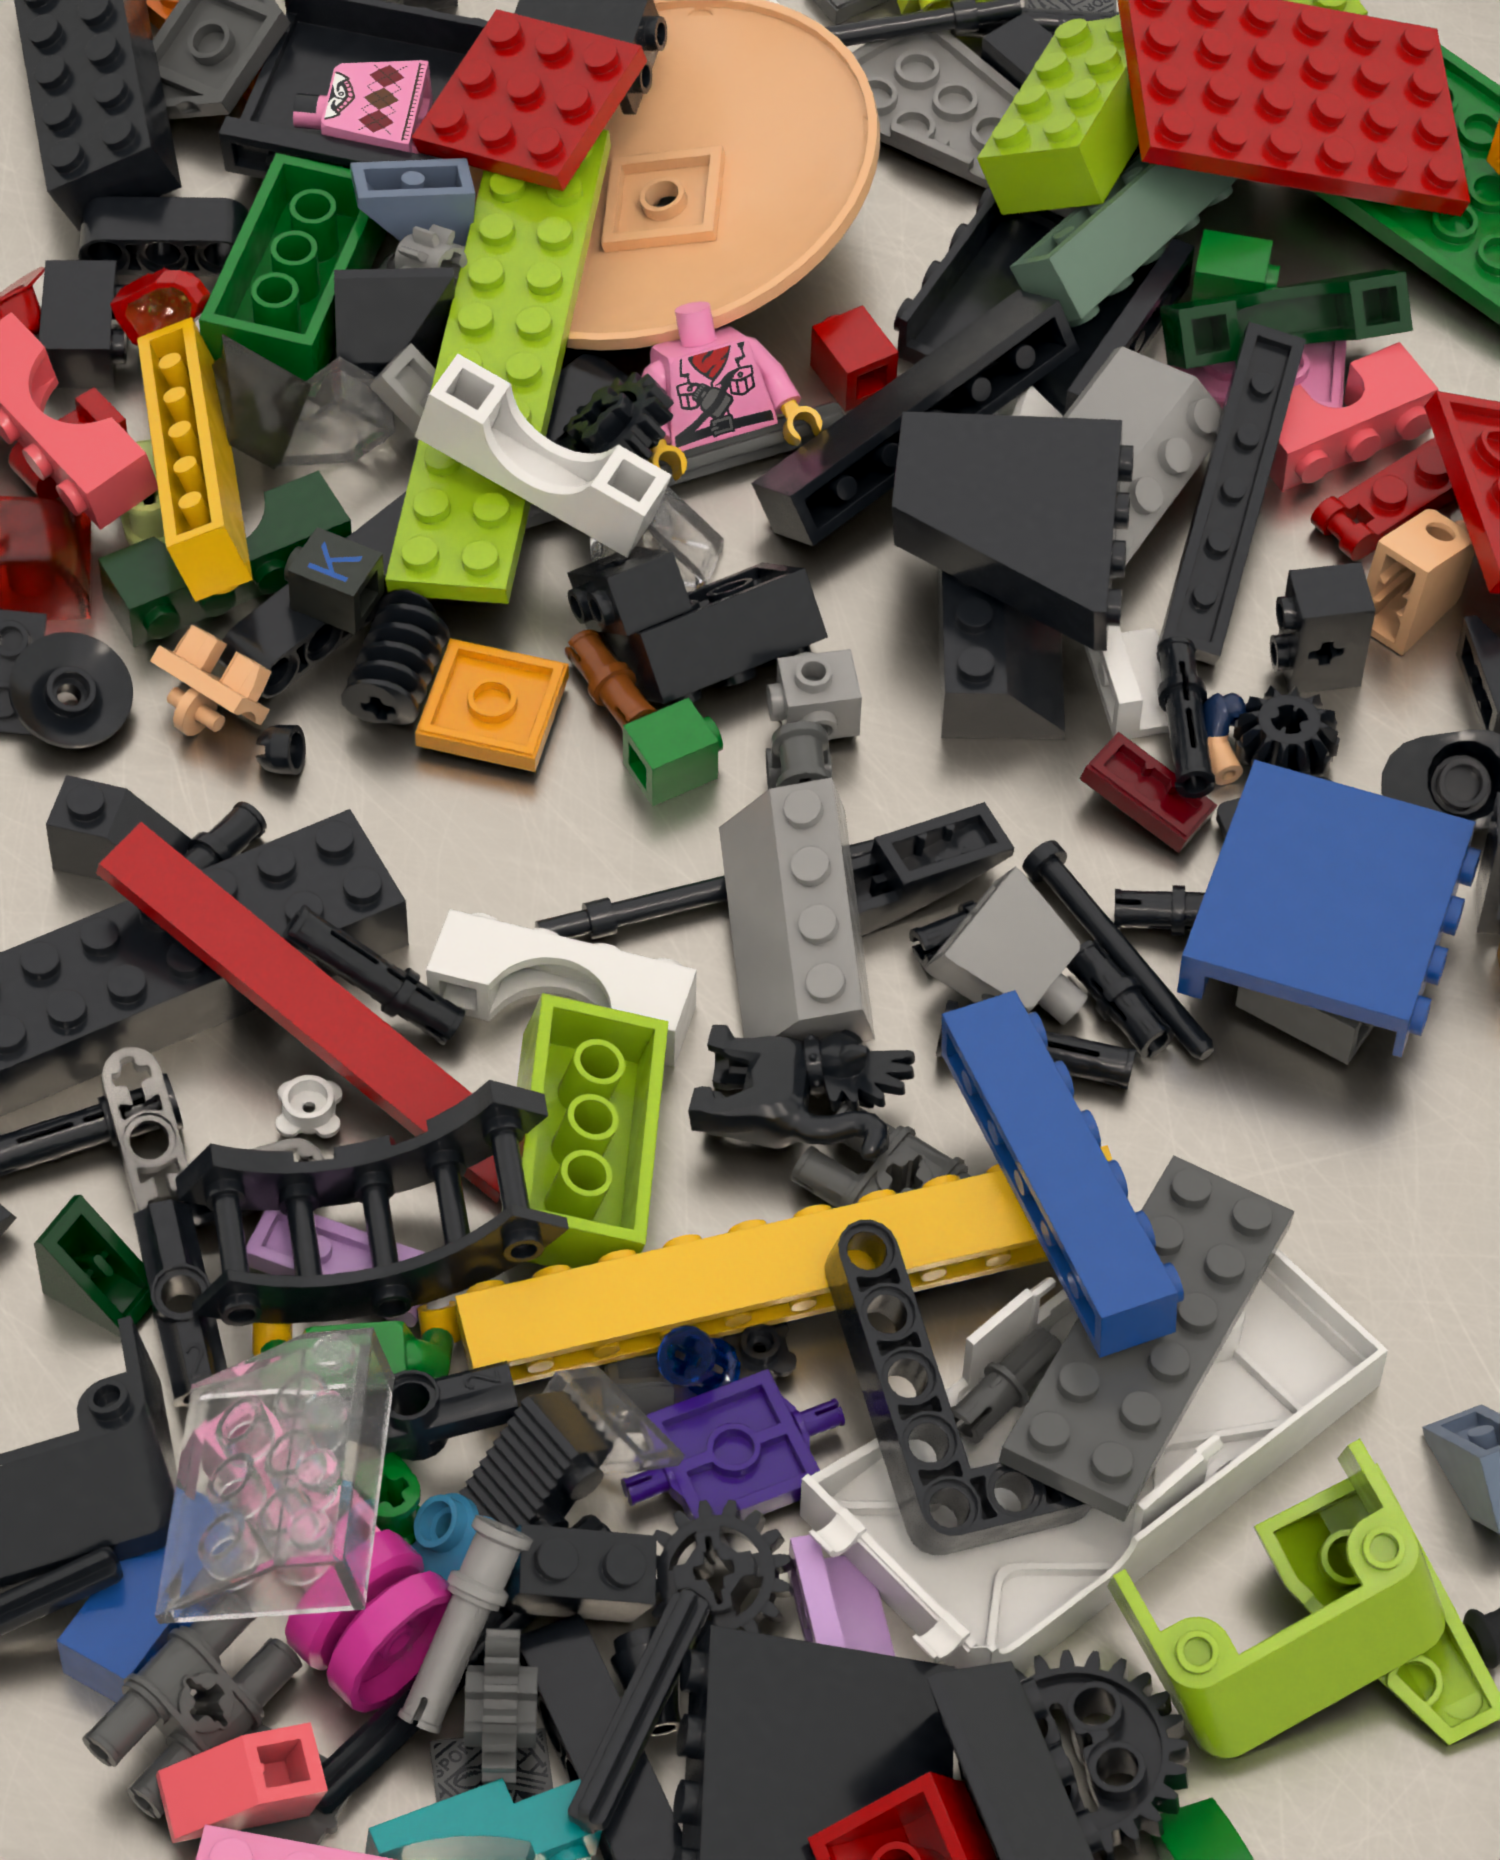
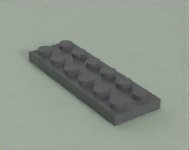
[999,1155,1295,1522]

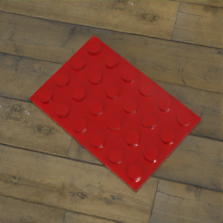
[1117,0,1471,217]

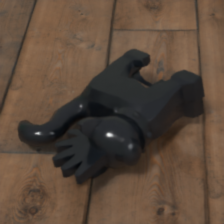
[688,1025,915,1160]

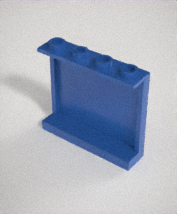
[1177,760,1482,1058]

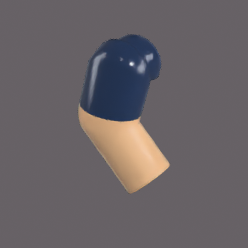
[1203,693,1247,786]

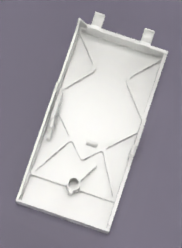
[800,1249,1388,1673]

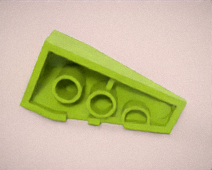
[1253,1463,1500,1746]

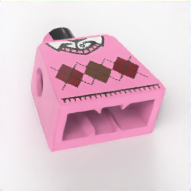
[293,60,433,154]

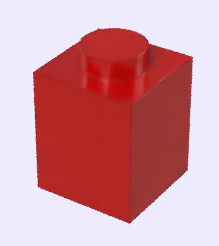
[810,305,898,412]

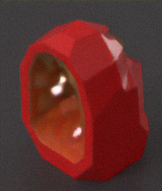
[110,268,210,346]

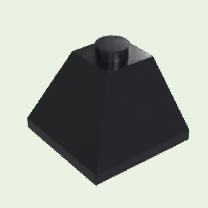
[334,267,455,403]

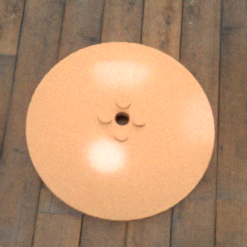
[469,0,880,350]

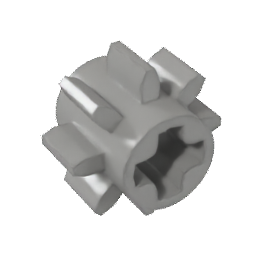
[394,224,467,289]

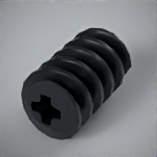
[341,589,450,725]

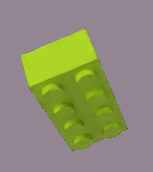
[977,14,1139,215]
[501,993,669,1269]

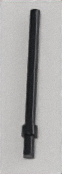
[825,0,1022,47]
[535,839,874,940]

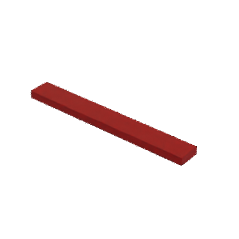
[96,822,501,1203]

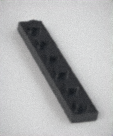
[1157,321,1306,665]

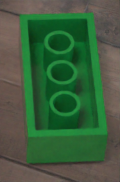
[199,152,387,393]

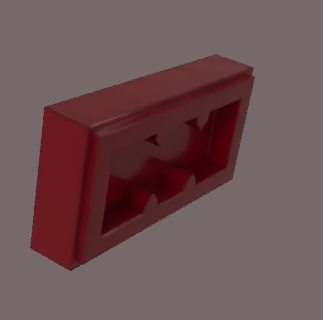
[1079,732,1218,853]

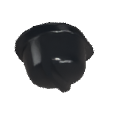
[1381,729,1500,830]

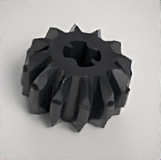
[1233,685,1340,777]

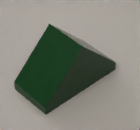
[34,1195,152,1337]

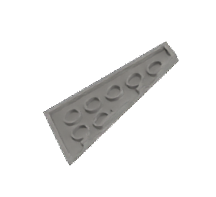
[852,9,1077,218]

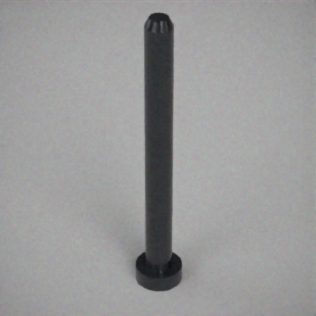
[1022,840,1214,1060]

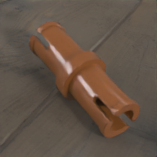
[565,629,657,731]

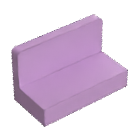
[788,1535,895,1656]

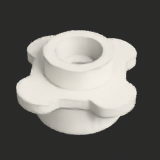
[276,1075,342,1138]

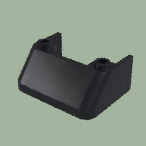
[0,1315,184,1594]

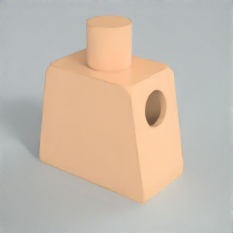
[1367,509,1475,656]

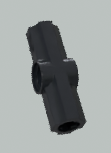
[133,1199,232,1409]
[305,1361,519,1471]

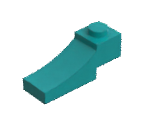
[365,1778,602,1860]

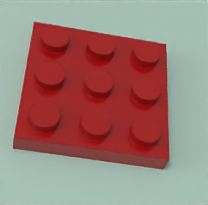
[411,9,647,191]

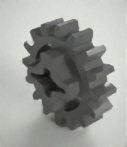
[464,1628,538,1785]

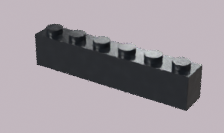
[751,290,1080,546]

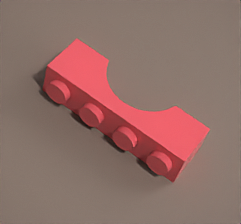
[0,312,158,530]

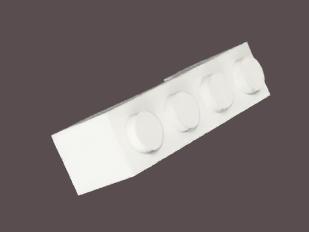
[415,354,672,558]
[426,909,697,1067]

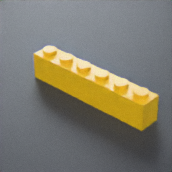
[137,317,253,602]

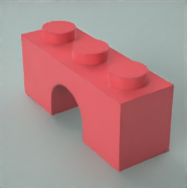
[1269,342,1439,492]

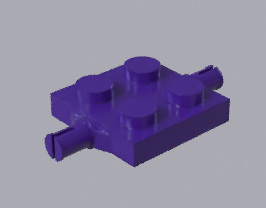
[621,1369,845,1521]

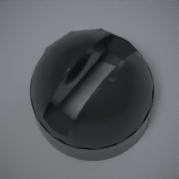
[256,725,306,775]

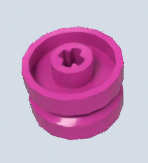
[284,1529,453,1713]

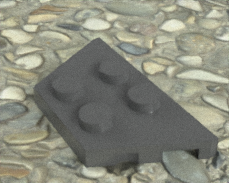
[152,0,290,119]

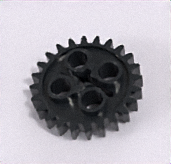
[958,1650,1190,1860]

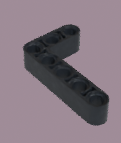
[825,1220,1092,1555]

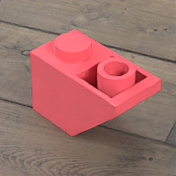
[156,1722,328,1843]

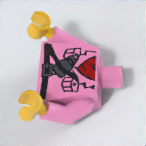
[641,302,822,481]

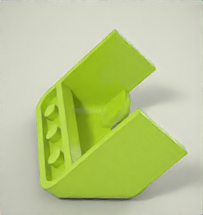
[1107,1438,1445,1759]

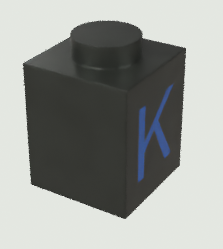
[284,527,385,635]

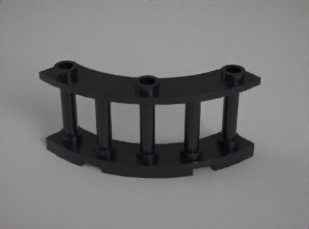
[175,1080,569,1326]

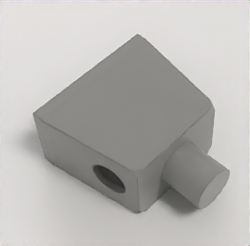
[924,866,1088,1025]

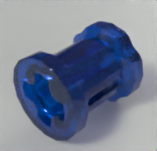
[657,1325,741,1395]

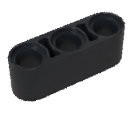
[78,196,249,276]

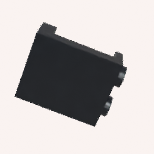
[514,0,667,115]

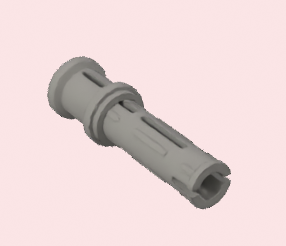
[398,1515,533,1734]

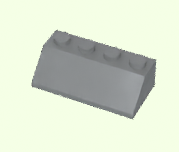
[1062,346,1222,579]
[719,777,875,1042]

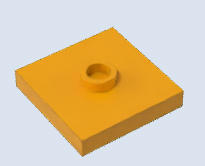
[415,638,569,772]

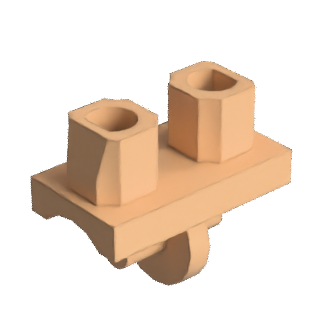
[150,624,272,736]

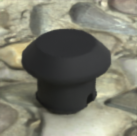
[1463,1608,1500,1669]

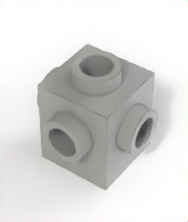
[766,649,862,741]

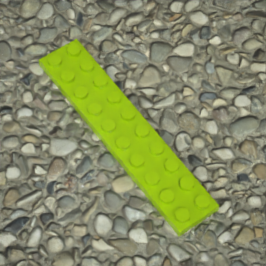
[385,129,611,604]

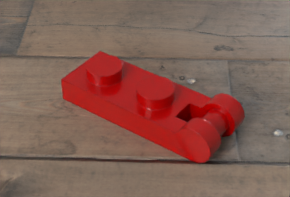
[1311,437,1456,561]

